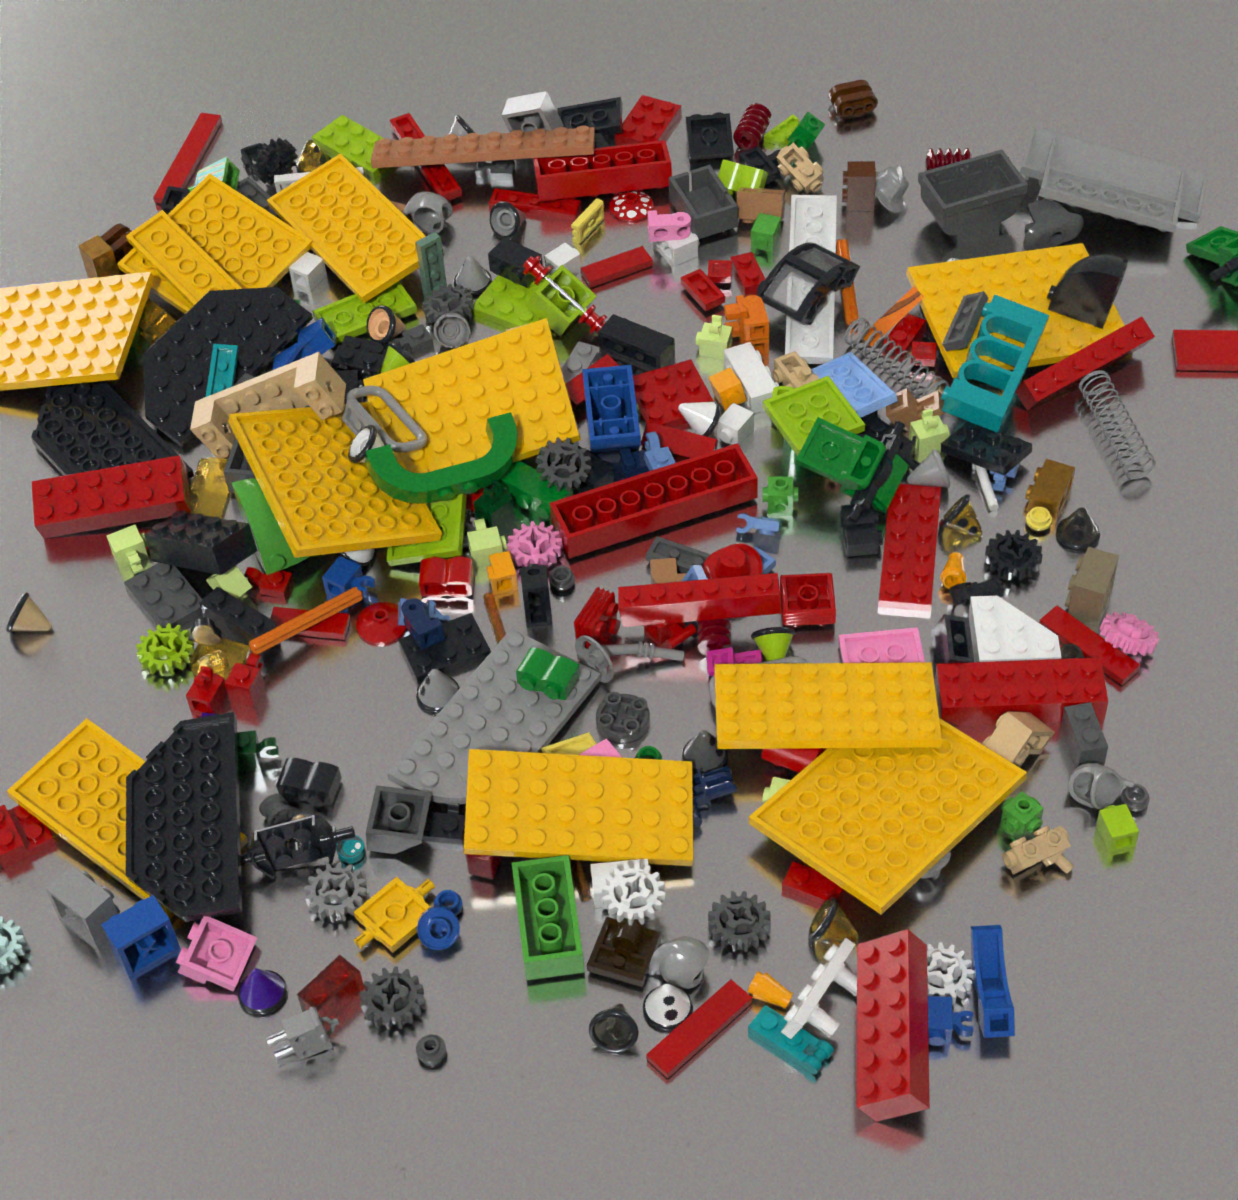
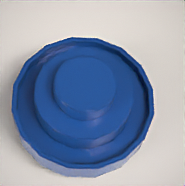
[417,906,460,950]

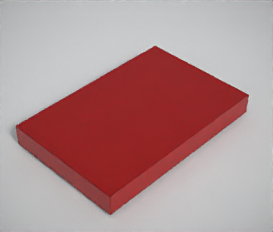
[1172,330,1238,371]

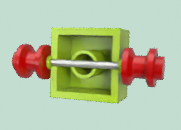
[523,255,607,337]

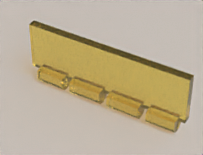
[189,457,230,519]

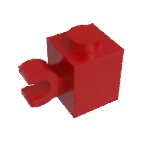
[225,653,265,708]
[186,666,228,714]

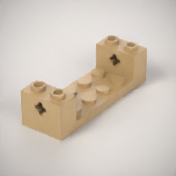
[190,352,346,460]

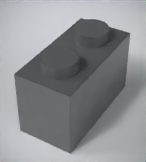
[1061,702,1108,768]

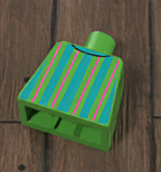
[188,157,240,192]

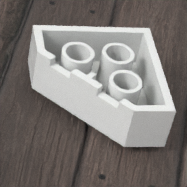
[968,596,1061,662]

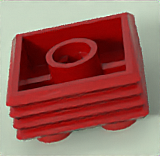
[780,573,836,626]
[574,587,621,649]

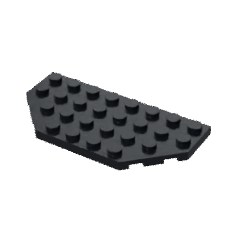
[143,287,313,447]
[31,381,194,480]
[126,712,242,922]

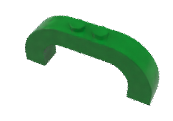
[365,412,517,504]

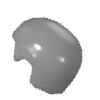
[434,312,471,348]

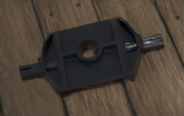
[856,410,920,471]
[241,815,356,879]

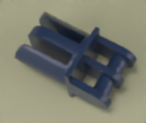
[692,765,737,806]

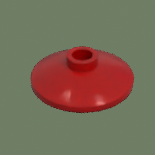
[356,602,407,645]

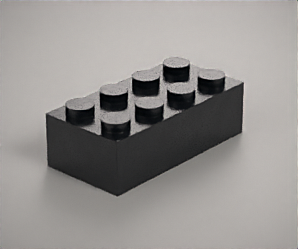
[144,510,258,575]

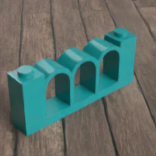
[941,294,1049,433]

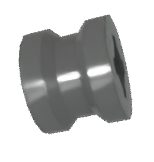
[259,793,294,826]

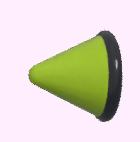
[380,342,416,374]
[751,627,795,661]

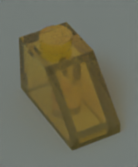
[138,298,176,343]

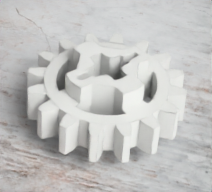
[602,862,666,925]
[927,942,974,1005]

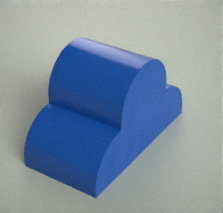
[582,365,641,453]

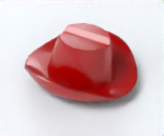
[703,543,763,579]

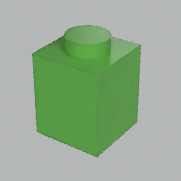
[751,213,781,252]

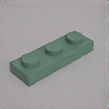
[416,232,447,296]

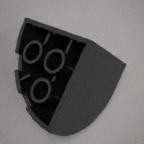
[1047,254,1129,329]

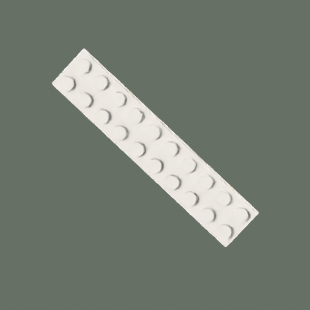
[785,195,837,364]

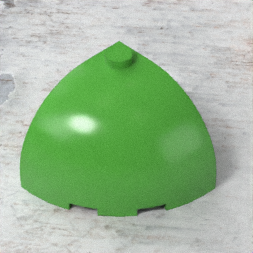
[231,478,310,575]

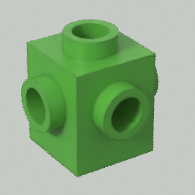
[763,476,798,516]
[1000,791,1044,840]

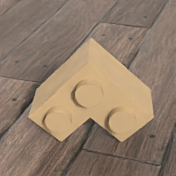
[982,712,1055,768]

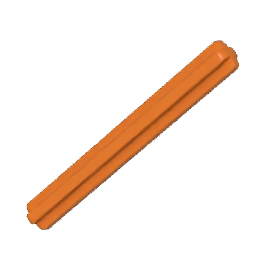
[836,239,859,326]
[249,587,363,655]

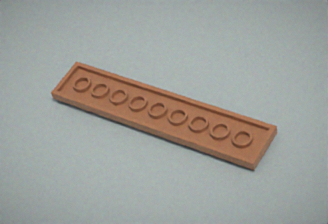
[371,126,595,168]

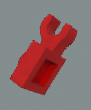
[244,567,293,599]

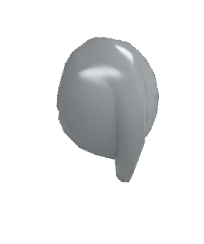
[403,192,453,234]
[1068,763,1135,810]
[648,936,709,989]

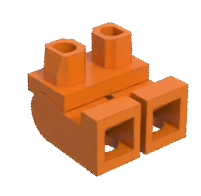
[724,295,769,357]

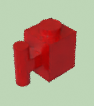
[644,622,697,649]

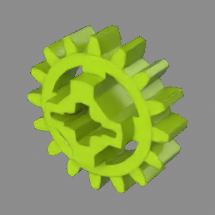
[136,623,195,676]

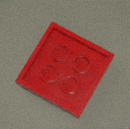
[633,359,714,428]

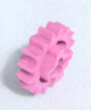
[507,521,563,569]
[1099,612,1160,656]

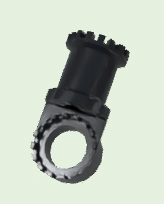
[949,574,1005,604]

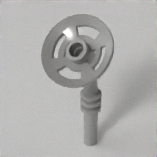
[575,635,684,683]

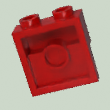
[0,805,55,869]

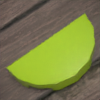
[764,114,799,145]

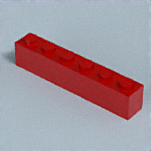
[1016,316,1155,411]
[618,573,782,627]

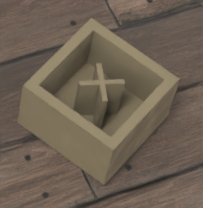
[1065,547,1119,627]

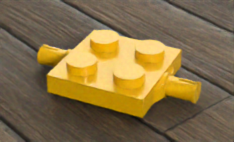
[353,877,435,953]

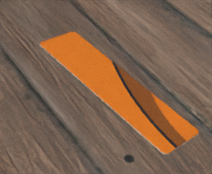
[863,287,924,347]

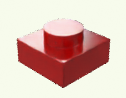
[708,260,732,283]
[911,341,937,367]

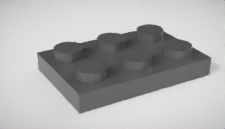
[124,563,203,629]

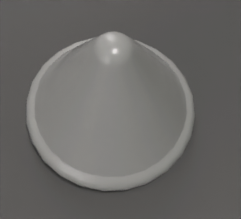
[907,449,950,489]

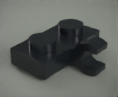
[739,146,781,184]

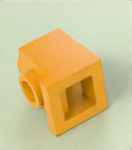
[486,551,518,596]

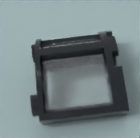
[757,242,860,325]

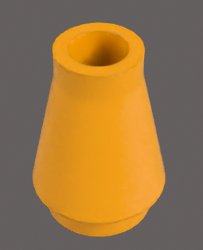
[940,552,966,589]
[747,971,794,1009]

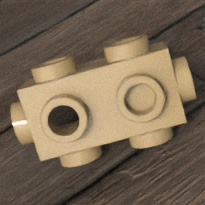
[776,142,824,194]
[772,351,819,388]
[1002,825,1074,875]

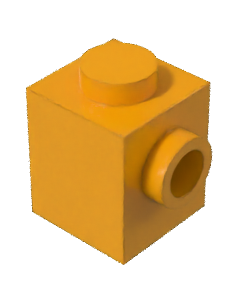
[708,367,747,411]

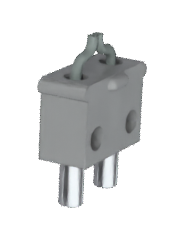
[266,1007,339,1061]

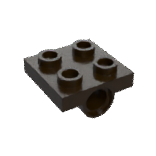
[587,917,662,987]

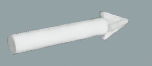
[972,464,999,511]

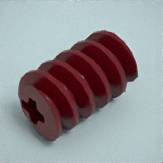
[733,103,772,151]
[925,148,972,171]
[697,618,731,656]

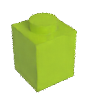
[1096,804,1139,853]

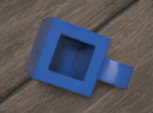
[322,556,376,597]
[928,996,973,1046]

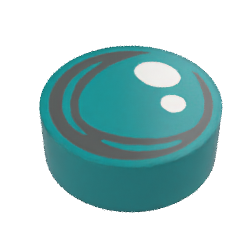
[336,835,365,864]

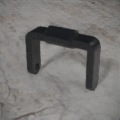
[241,143,263,175]

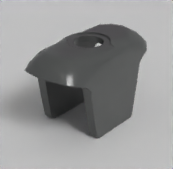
[1023,199,1084,251]

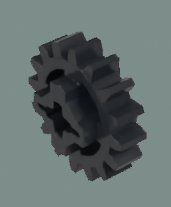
[252,138,298,185]
[985,530,1043,580]

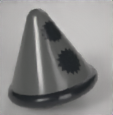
[682,730,728,774]

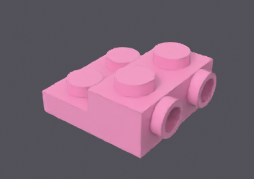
[176,916,257,992]

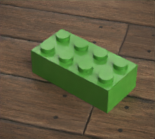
[512,855,585,981]

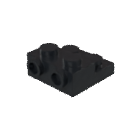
[686,112,734,160]
[332,335,388,379]

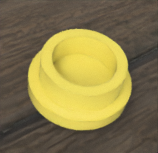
[1026,507,1052,531]

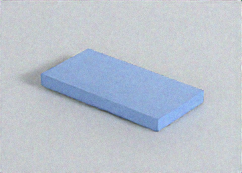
[811,352,898,418]

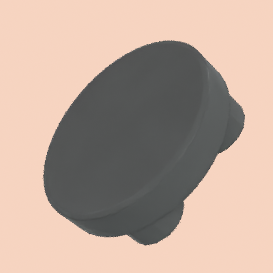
[596,692,650,743]

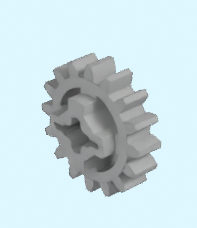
[304,862,368,923]

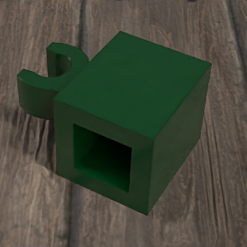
[473,480,514,528]
[237,730,279,774]

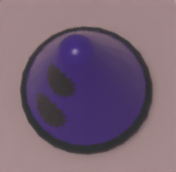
[238,968,287,1014]

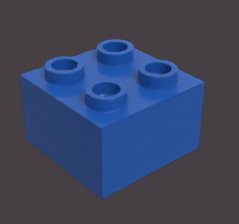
[101,895,181,979]

